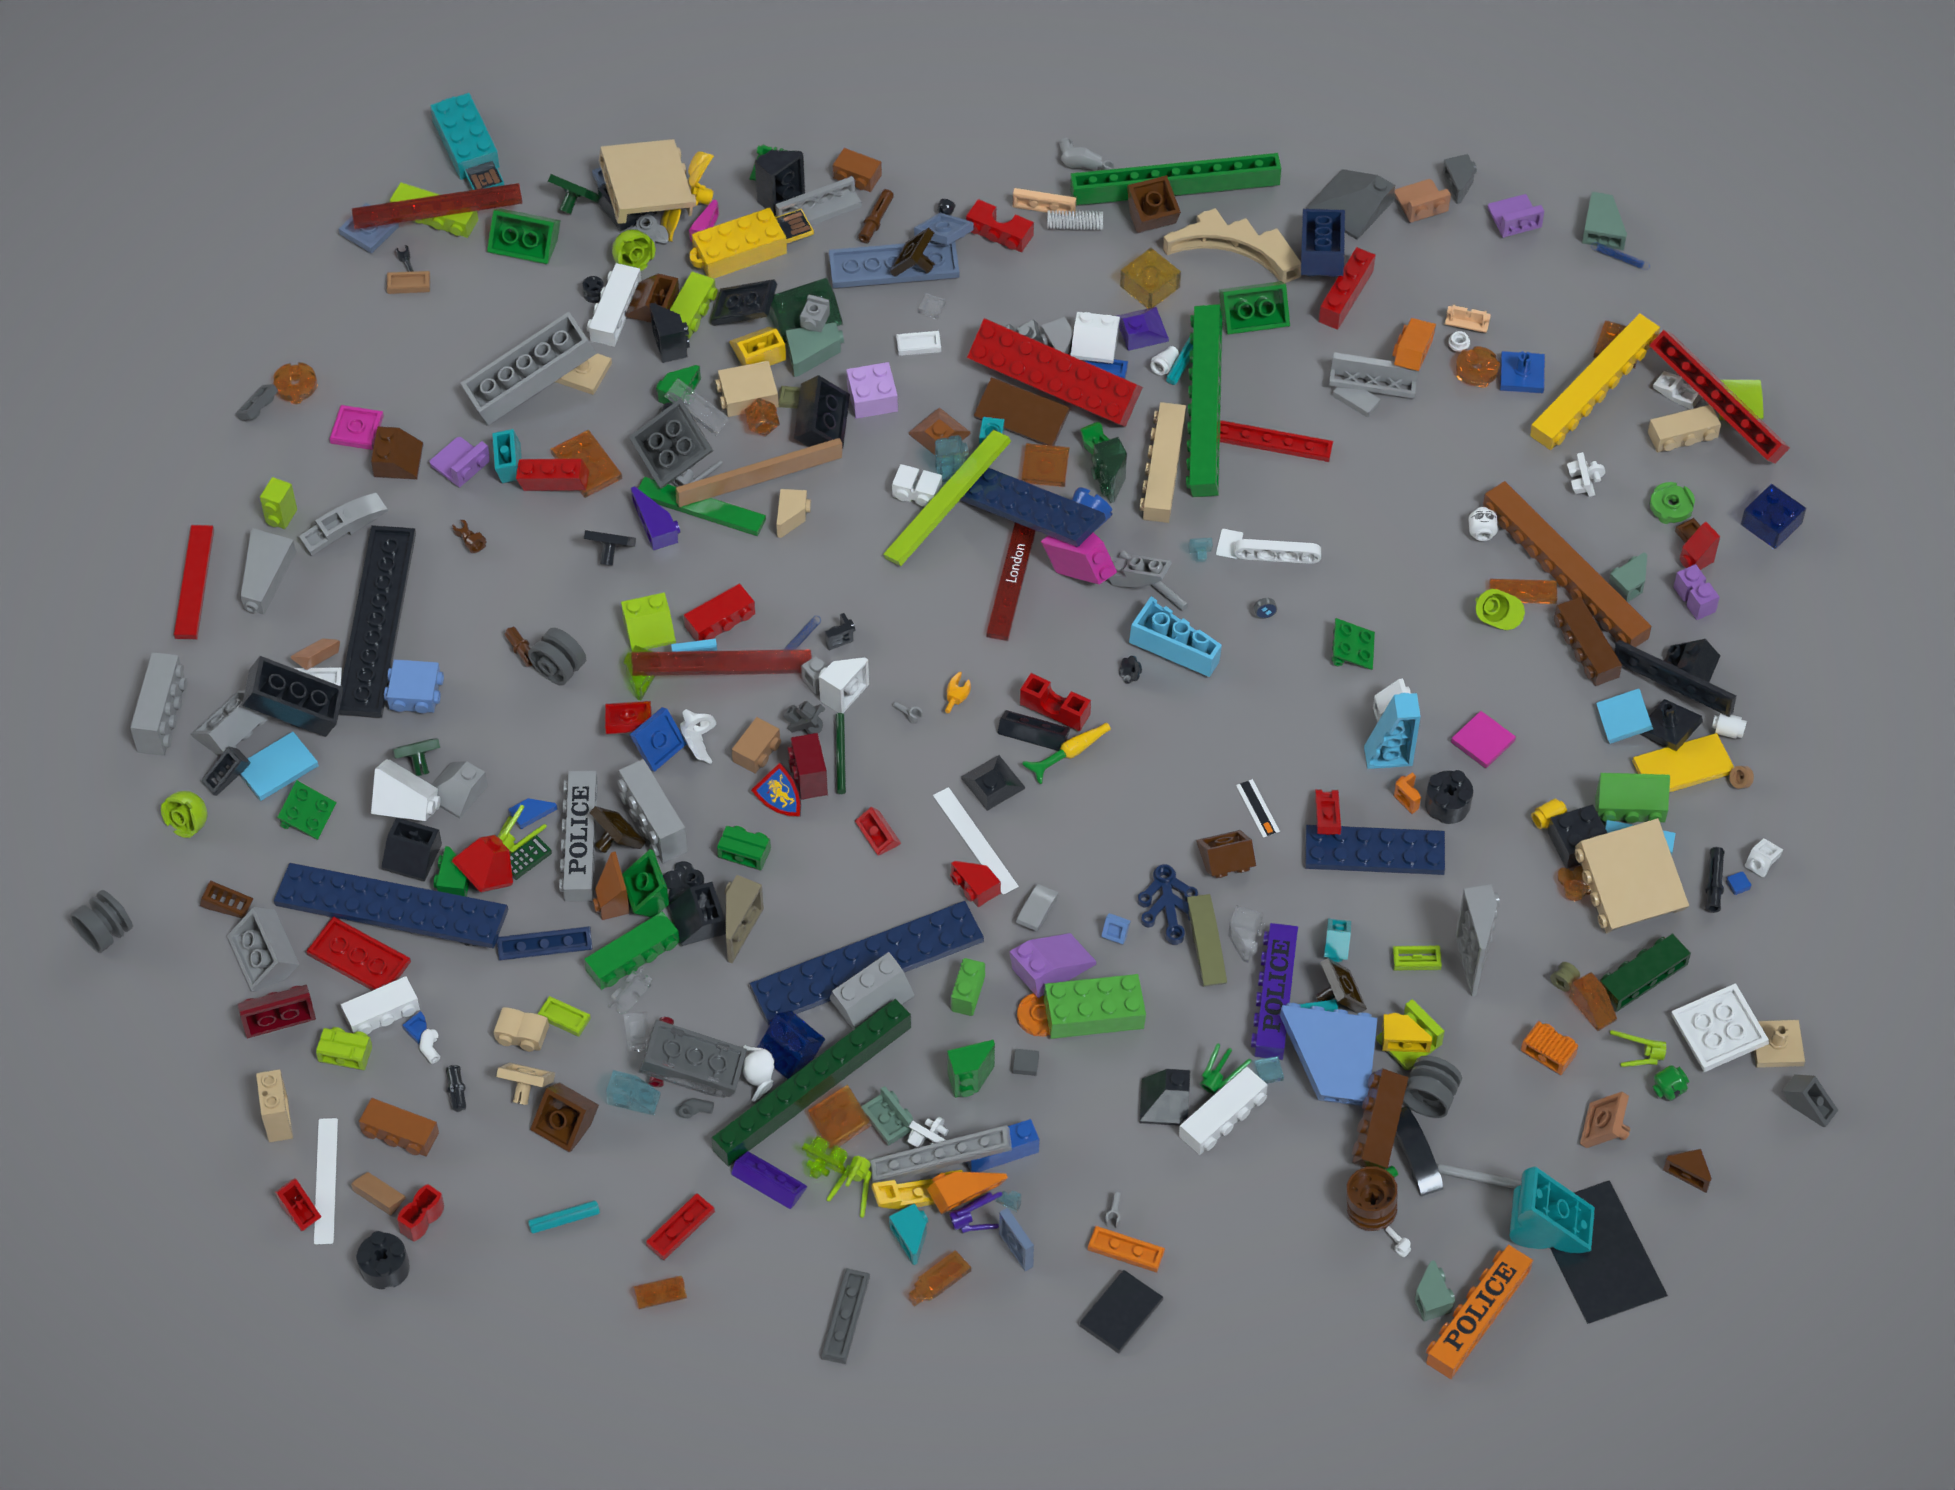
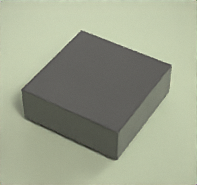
[1013,1049,1039,1076]

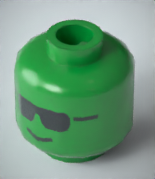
[1652,1065,1690,1101]

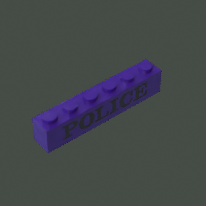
[1251,923,1298,1060]

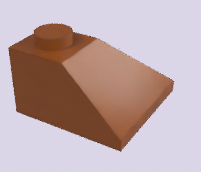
[909,407,970,459]
[593,851,629,920]

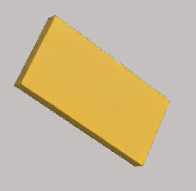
[1632,733,1734,792]

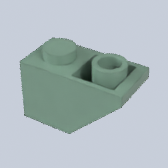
[1609,552,1647,602]
[1415,1260,1455,1322]

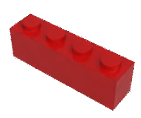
[1319,247,1376,330]

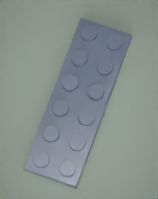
[829,241,960,288]

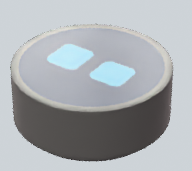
[1254,598,1277,619]

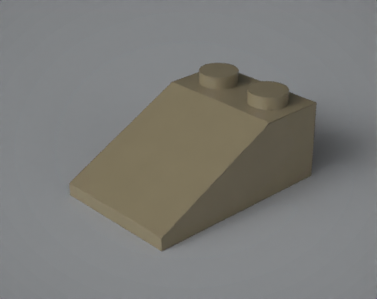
[725,875,764,963]

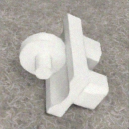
[1567,452,1605,497]
[907,1117,949,1148]

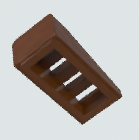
[200,880,254,919]

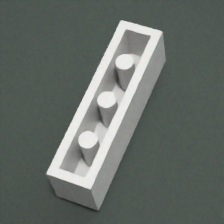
[587,263,641,347]
[1179,1067,1268,1155]

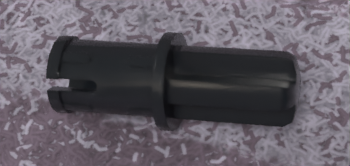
[446,1065,466,1112]

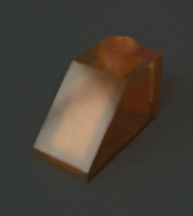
[1569,972,1617,1031]

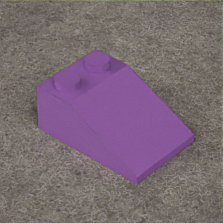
[1009,933,1097,998]

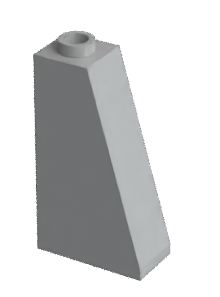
[241,528,296,614]

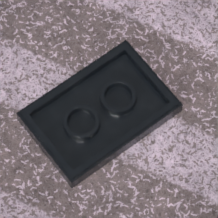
[710,279,778,326]
[1080,1270,1163,1353]

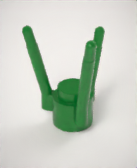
[1200,1043,1251,1095]

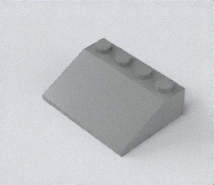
[1455,884,1500,996]

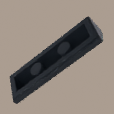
[998,710,1070,751]

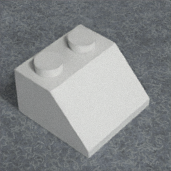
[1071,312,1120,363]
[818,657,869,713]

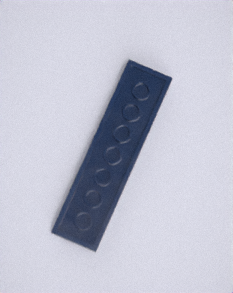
[960,467,1106,547]

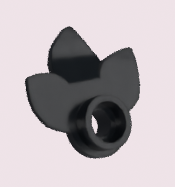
[663,861,705,903]

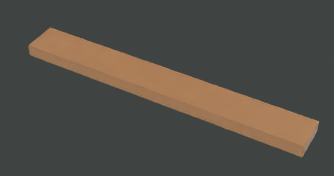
[676,438,842,507]

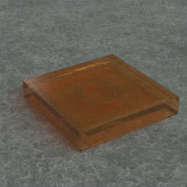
[1021,443,1070,487]

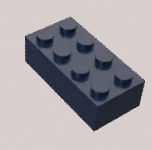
[1301,209,1345,277]

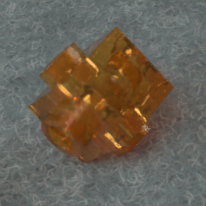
[745,398,780,437]

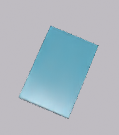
[240,732,319,801]

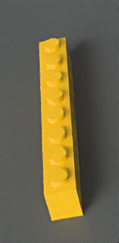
[1530,313,1660,450]

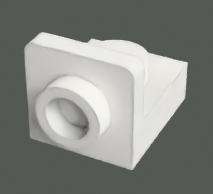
[1745,838,1783,877]

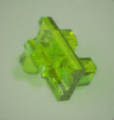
[801,1135,848,1179]

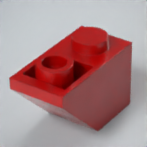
[950,861,1001,907]

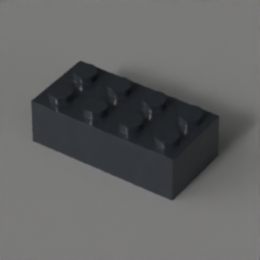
[242,656,344,737]

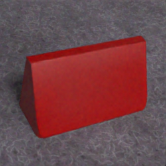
[855,806,901,856]

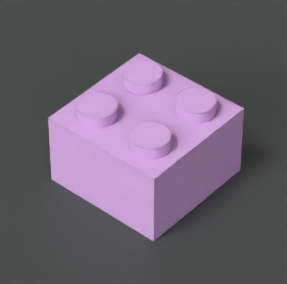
[846,362,898,419]

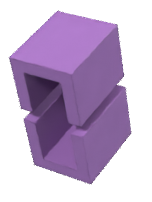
[1673,564,1720,620]

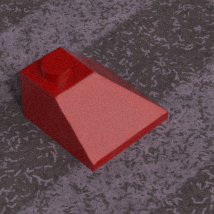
[452,835,513,892]

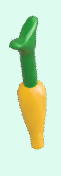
[1023,722,1111,784]

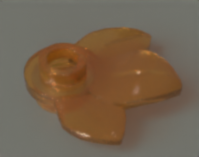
[1557,866,1591,901]

